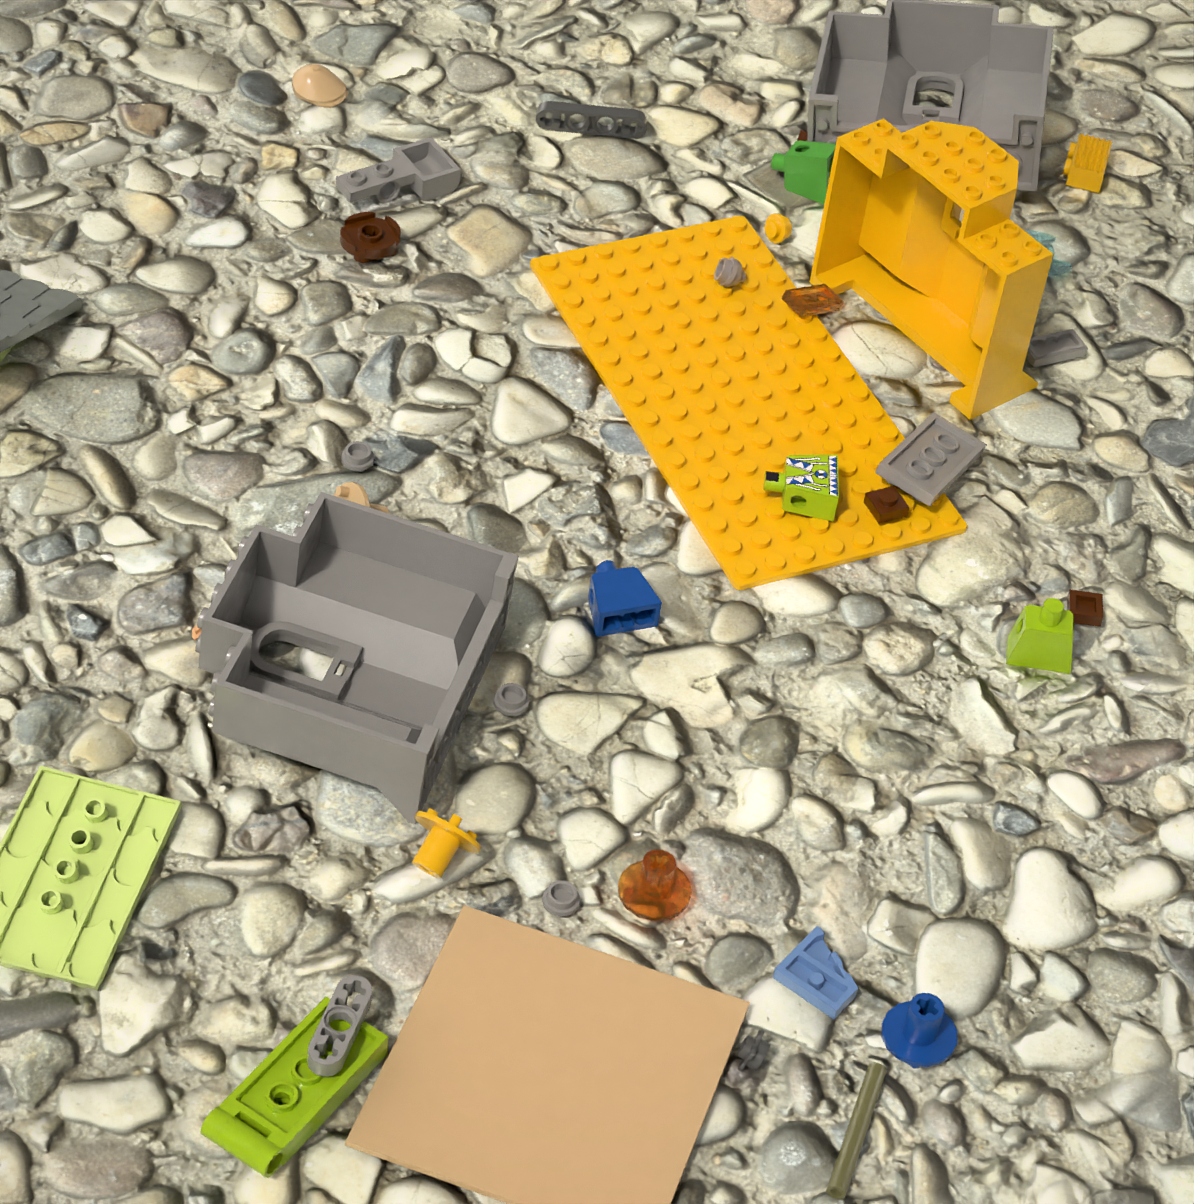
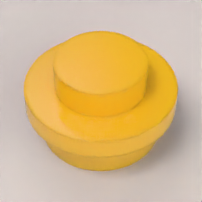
[765,213,792,243]

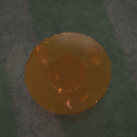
[617,849,692,921]

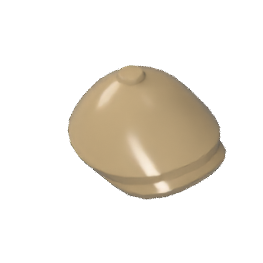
[292,63,348,108]

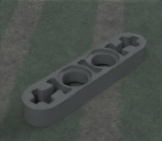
[536,101,647,139]

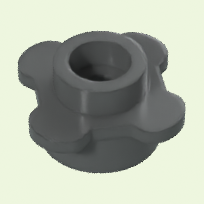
[737,1029,771,1071]

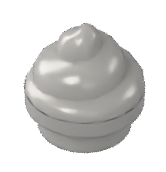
[714,257,747,287]

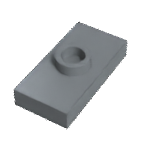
[1026,329,1088,368]

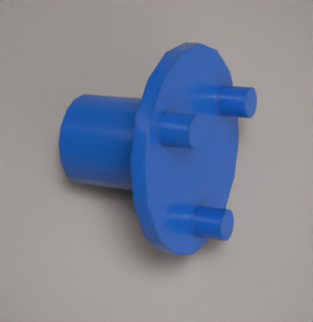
[881,993,957,1069]

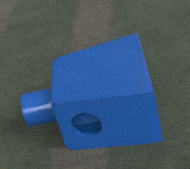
[588,560,662,637]

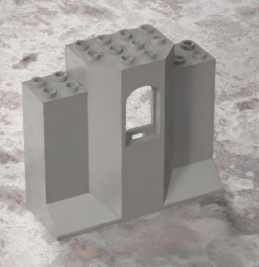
[807,0,1054,191]
[195,492,519,824]

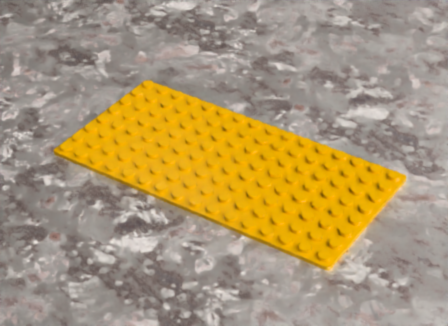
[530,216,967,590]

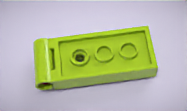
[200,997,389,1178]

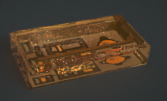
[781,284,844,317]

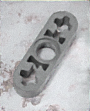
[307,975,372,1077]

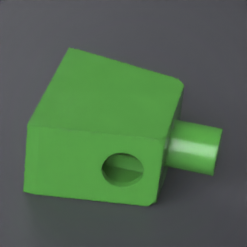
[771,141,836,205]

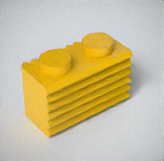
[1062,133,1112,193]

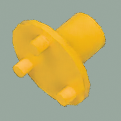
[412,808,482,879]

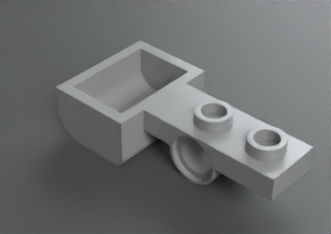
[336,137,461,203]

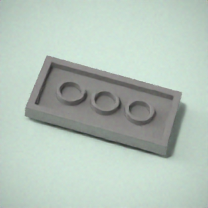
[875,412,987,506]

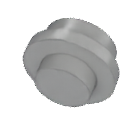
[341,441,374,471]
[493,683,529,716]
[542,880,580,916]

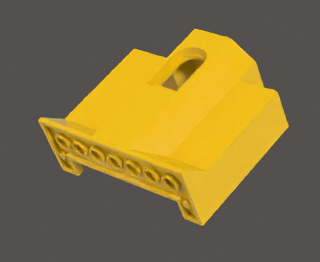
[810,118,1053,420]

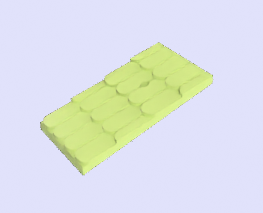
[0,766,182,990]

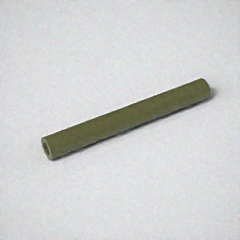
[826,1062,887,1199]

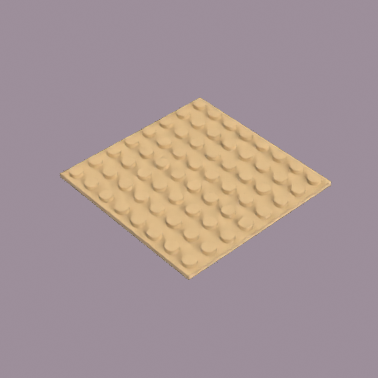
[345,905,750,1204]

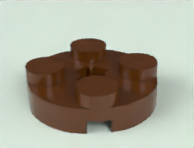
[340,212,401,263]

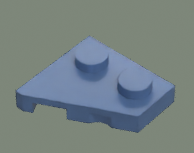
[773,926,858,1019]

